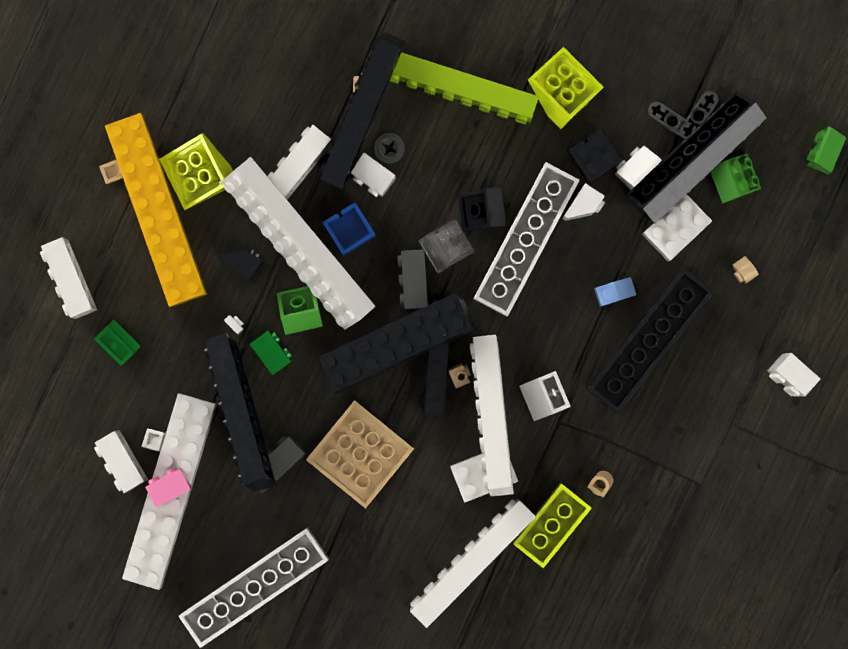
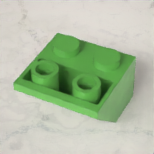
[806,126,846,174]
[710,153,761,203]

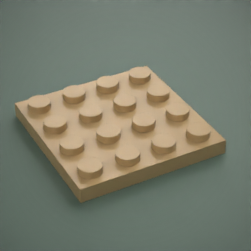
[306,400,414,509]

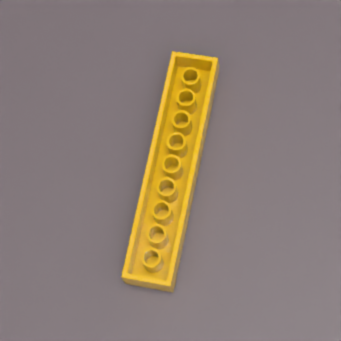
[105,113,208,307]

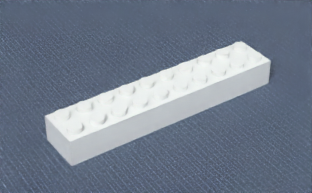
[221,157,375,330]
[122,393,217,590]

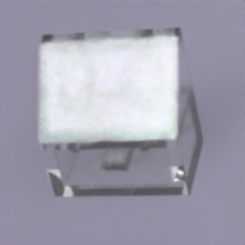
[419,219,475,273]

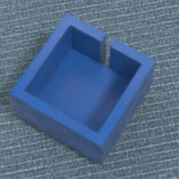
[322,202,376,256]

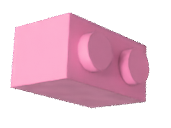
[145,467,192,507]

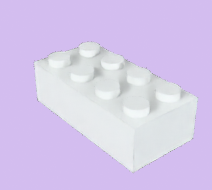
[267,125,333,200]
[40,237,97,319]

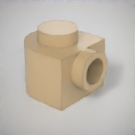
[733,256,759,284]
[448,363,471,388]
[588,471,613,498]

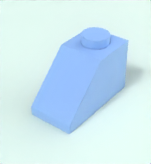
[594,277,636,307]

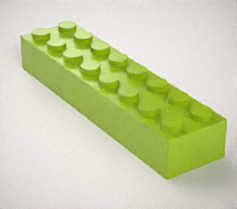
[390,53,539,124]

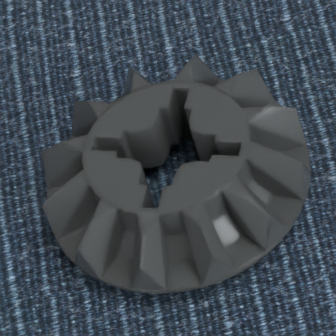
[374,133,405,164]

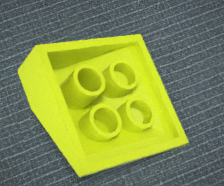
[528,47,604,129]
[159,133,233,210]

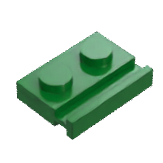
[94,319,141,366]

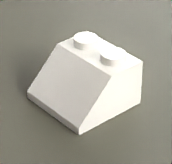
[615,146,662,190]
[351,153,396,197]
[562,183,605,221]

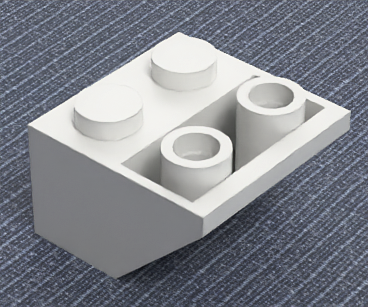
[519,371,571,421]

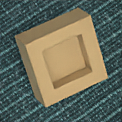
[99,159,123,184]

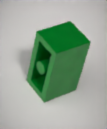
[250,331,292,375]

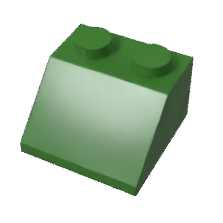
[277,286,323,335]

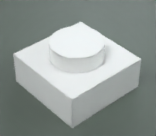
[224,315,244,335]
[141,428,166,452]

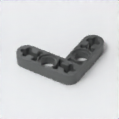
[647,91,718,140]

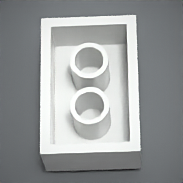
[642,194,712,262]
[767,353,820,397]
[94,430,148,493]
[450,453,518,503]

